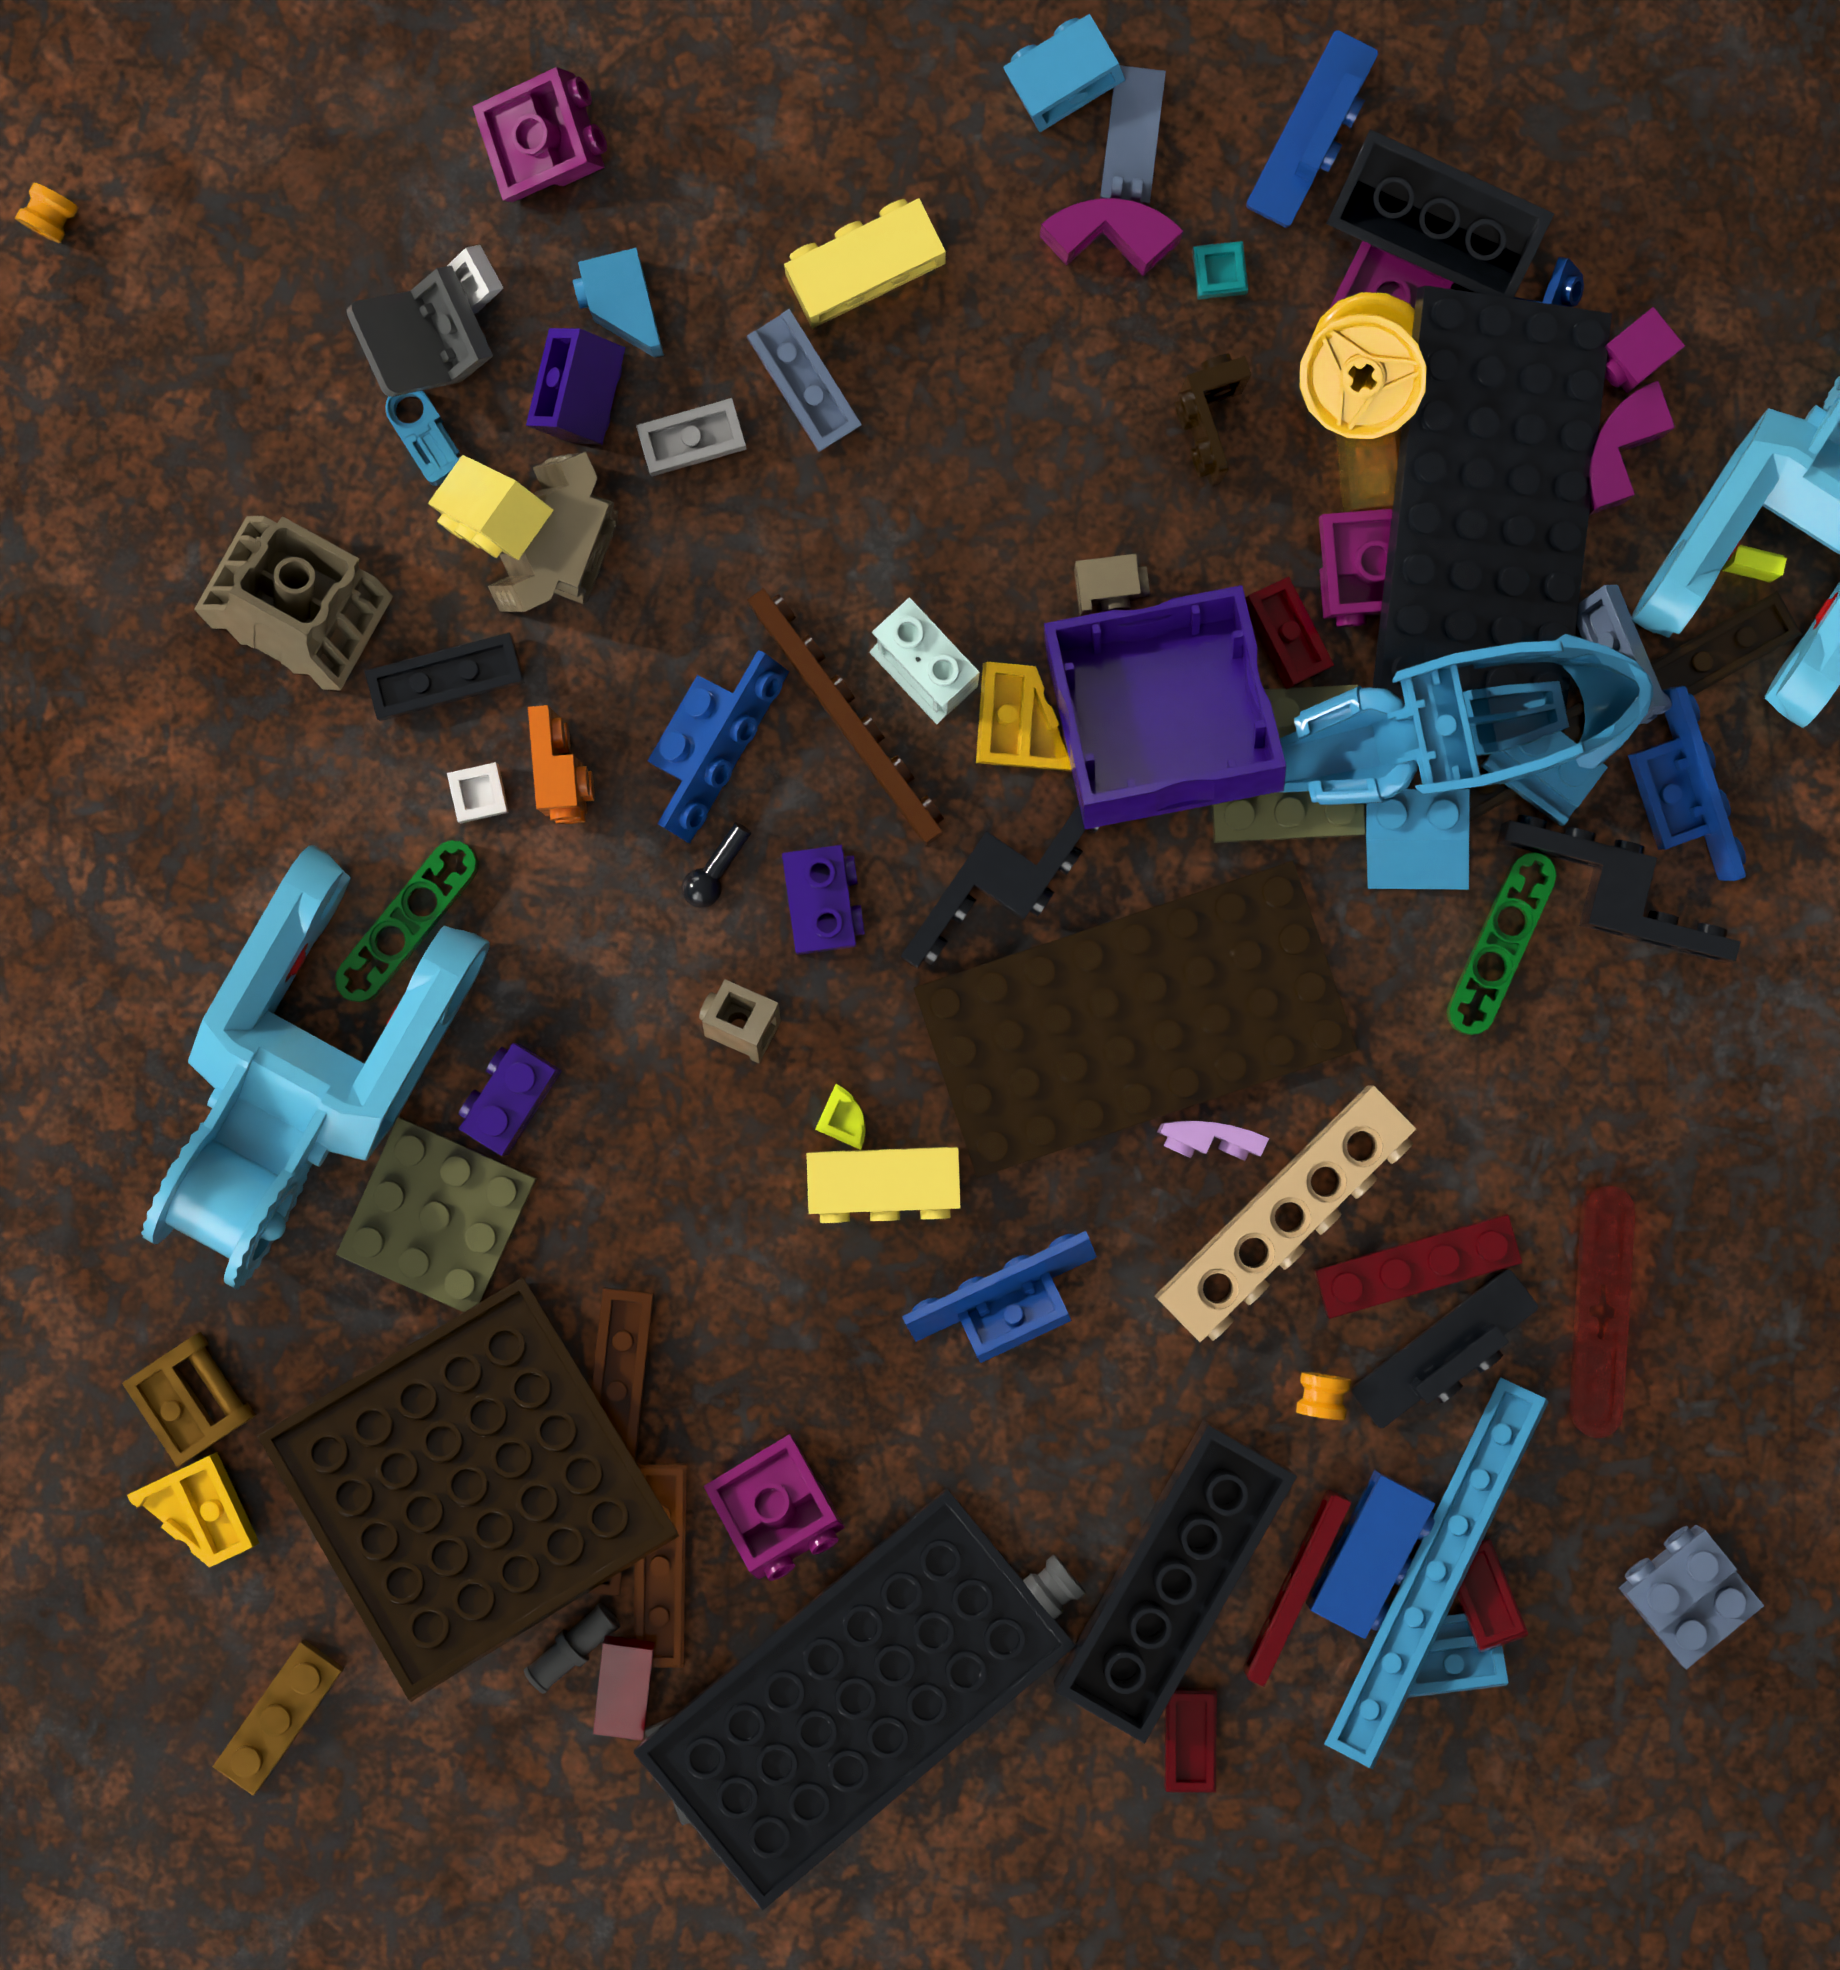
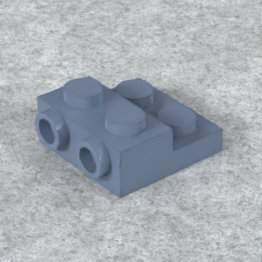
[1619,1525,1764,1669]

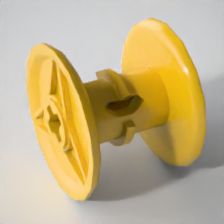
[1300,292,1427,439]

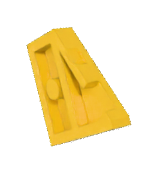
[976,662,1072,771]
[127,1452,260,1568]

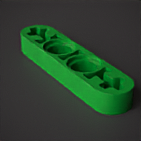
[335,840,479,1002]
[1446,852,1557,1035]

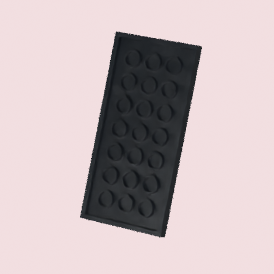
[1372,285,1612,710]
[633,1488,1076,1911]

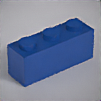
[1306,1470,1435,1639]

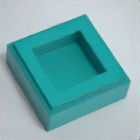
[1192,241,1248,300]

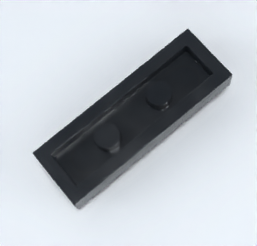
[364,632,525,721]

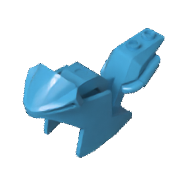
[1280,634,1653,805]

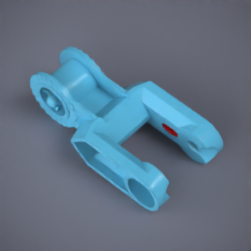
[1631,376,1840,728]
[141,845,490,1289]

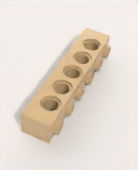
[1155,1086,1416,1342]

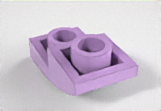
[1157,1121,1269,1161]

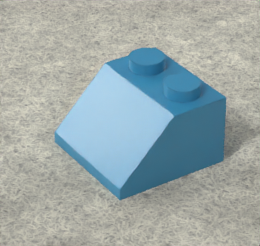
[1366,789,1470,890]

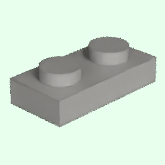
[636,398,747,477]

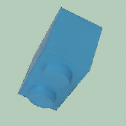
[1003,14,1125,132]

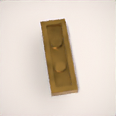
[212,1639,344,1796]

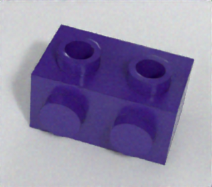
[526,328,626,445]
[782,845,865,955]
[458,1043,562,1156]

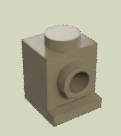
[1074,554,1150,616]
[699,979,781,1063]

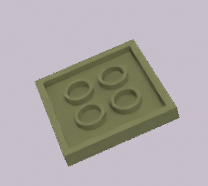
[1212,685,1365,843]
[336,1117,537,1312]

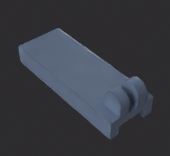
[1100,65,1166,206]
[747,309,862,452]
[1576,585,1672,724]

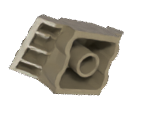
[488,452,619,612]
[194,516,393,690]

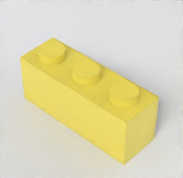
[784,198,946,329]
[428,455,554,560]
[806,1147,961,1223]

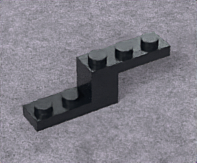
[901,804,1099,969]
[1497,815,1741,963]

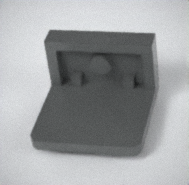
[347,265,493,397]

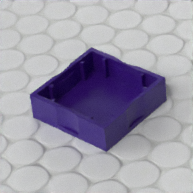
[1044,585,1286,829]

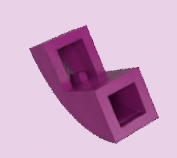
[1040,198,1183,276]
[1589,381,1675,515]

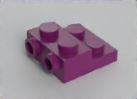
[472,67,607,203]
[1319,509,1392,627]
[703,1434,845,1581]

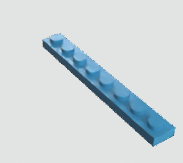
[1324,1377,1549,1769]

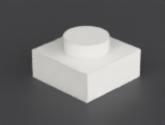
[447,245,503,314]
[447,762,509,824]

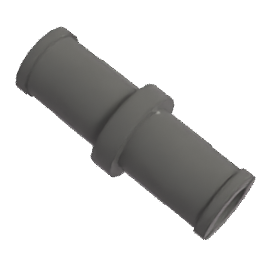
[524,1603,621,1694]

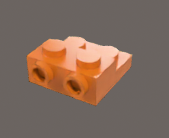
[528,705,595,824]

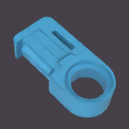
[385,391,465,486]

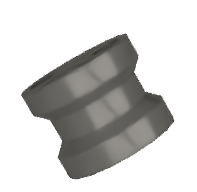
[1023,1554,1086,1619]

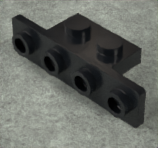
[1351,1269,1538,1428]

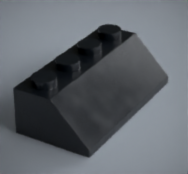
[1326,129,1554,299]

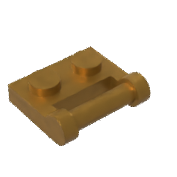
[122,1332,256,1467]

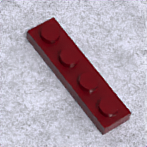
[1313,1214,1522,1319]

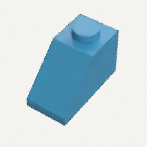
[573,248,664,358]

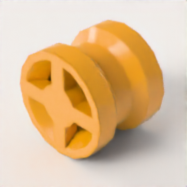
[15,182,79,243]
[1296,1372,1351,1420]

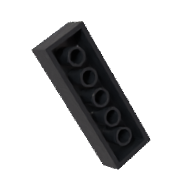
[1054,1419,1297,1744]

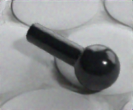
[682,822,751,908]

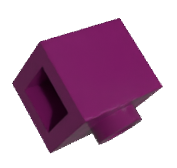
[1605,307,1685,393]

